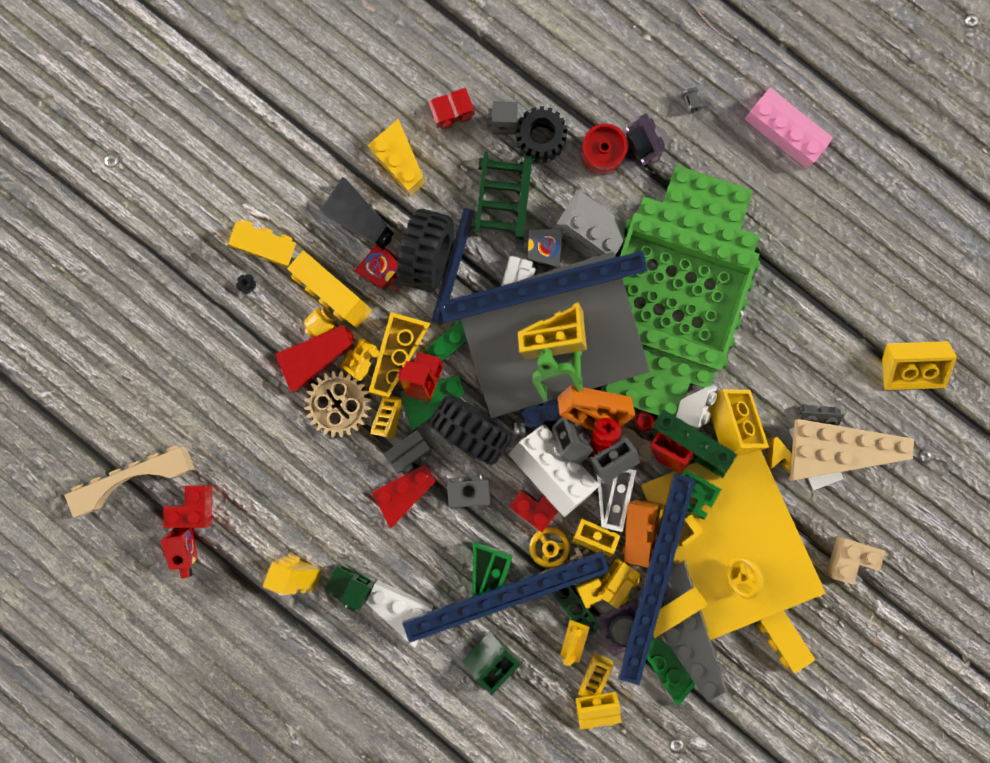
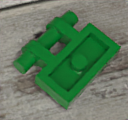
[681,469,722,520]

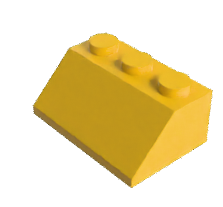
[882,341,957,390]
[710,389,769,456]

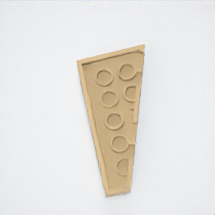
[789,419,914,481]

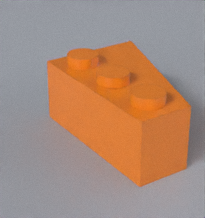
[558,385,635,432]
[622,499,662,567]

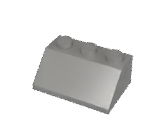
[557,190,625,255]

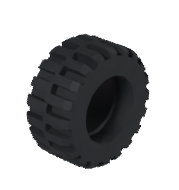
[396,208,454,293]
[430,394,512,465]

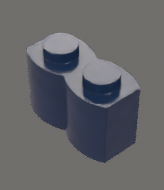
[521,399,562,427]

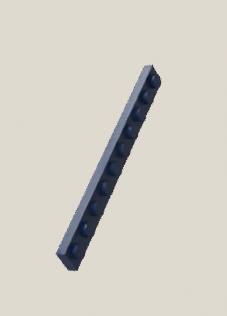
[439,251,648,323]
[618,474,696,686]
[402,551,610,643]

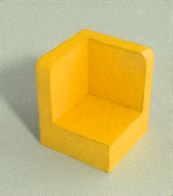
[679,514,704,547]

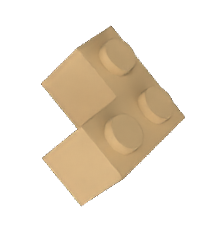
[826,536,886,585]

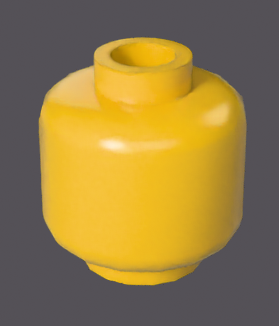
[304,308,335,338]

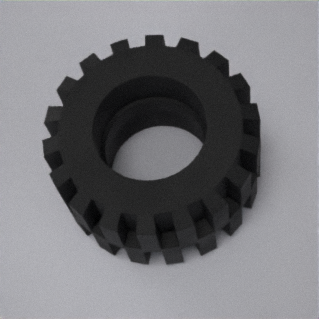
[516,106,567,163]

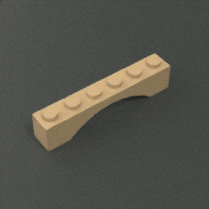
[64,445,195,518]

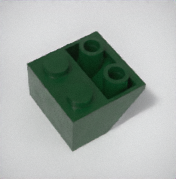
[462,630,521,695]

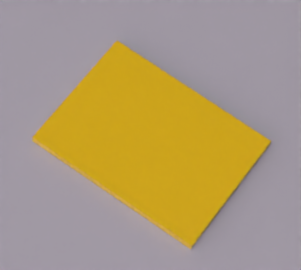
[640,450,826,640]

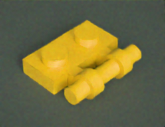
[340,339,379,381]

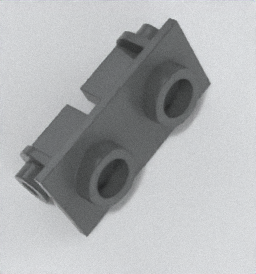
[798,404,844,426]

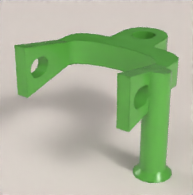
[532,349,582,401]

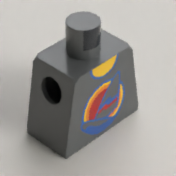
[515,228,562,269]

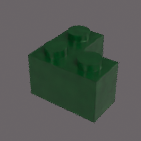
[325,564,375,612]

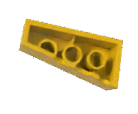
[368,312,431,399]

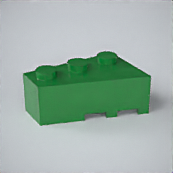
[472,541,513,617]

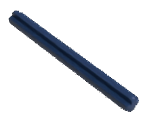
[431,208,475,325]

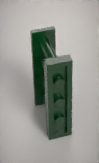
[472,151,533,240]
[651,409,738,479]

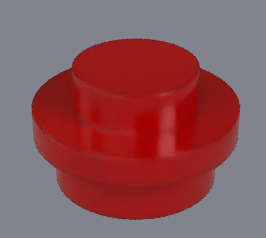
[634,411,655,432]

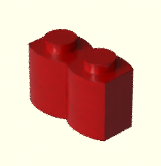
[428,88,475,129]

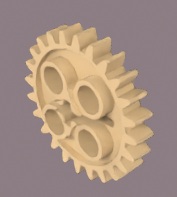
[304,371,371,437]

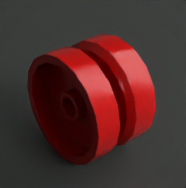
[581,123,628,175]

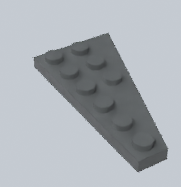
[634,560,727,702]

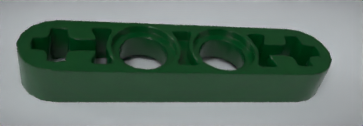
[543,567,598,636]

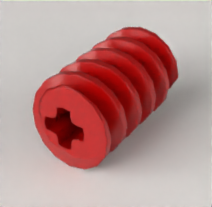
[588,418,622,459]

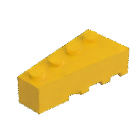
[287,250,373,328]

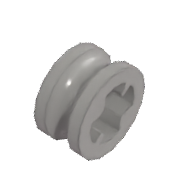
[514,422,525,441]

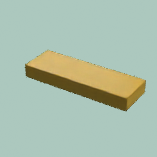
[653,586,708,638]

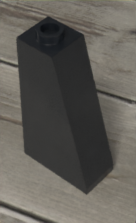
[320,177,394,250]

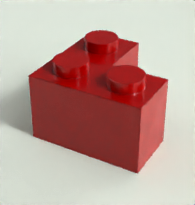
[398,352,444,403]
[163,485,212,528]
[509,490,559,533]

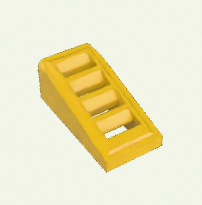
[370,396,403,439]
[578,653,614,697]

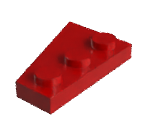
[372,464,436,529]

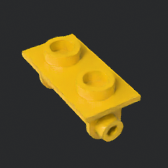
[560,620,590,666]

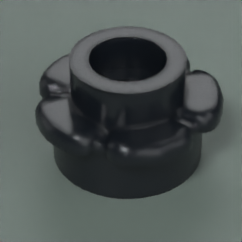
[236,274,256,294]

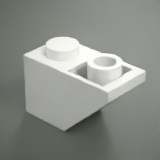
[676,385,717,428]

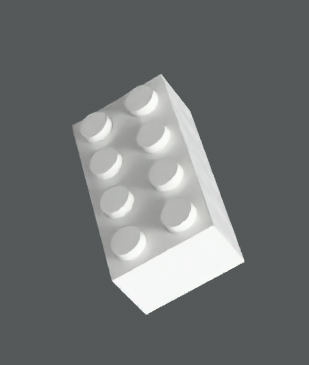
[508,424,600,517]

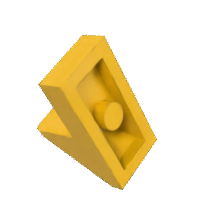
[767,437,792,473]

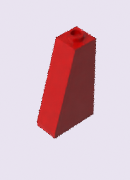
[275,325,355,393]

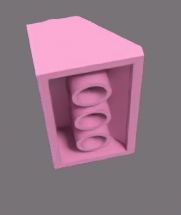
[744,88,833,169]

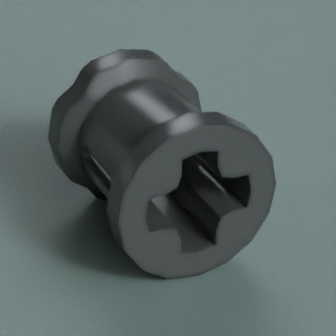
[680,87,704,114]

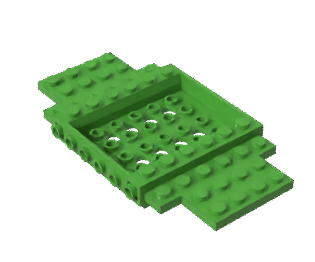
[600,165,760,416]

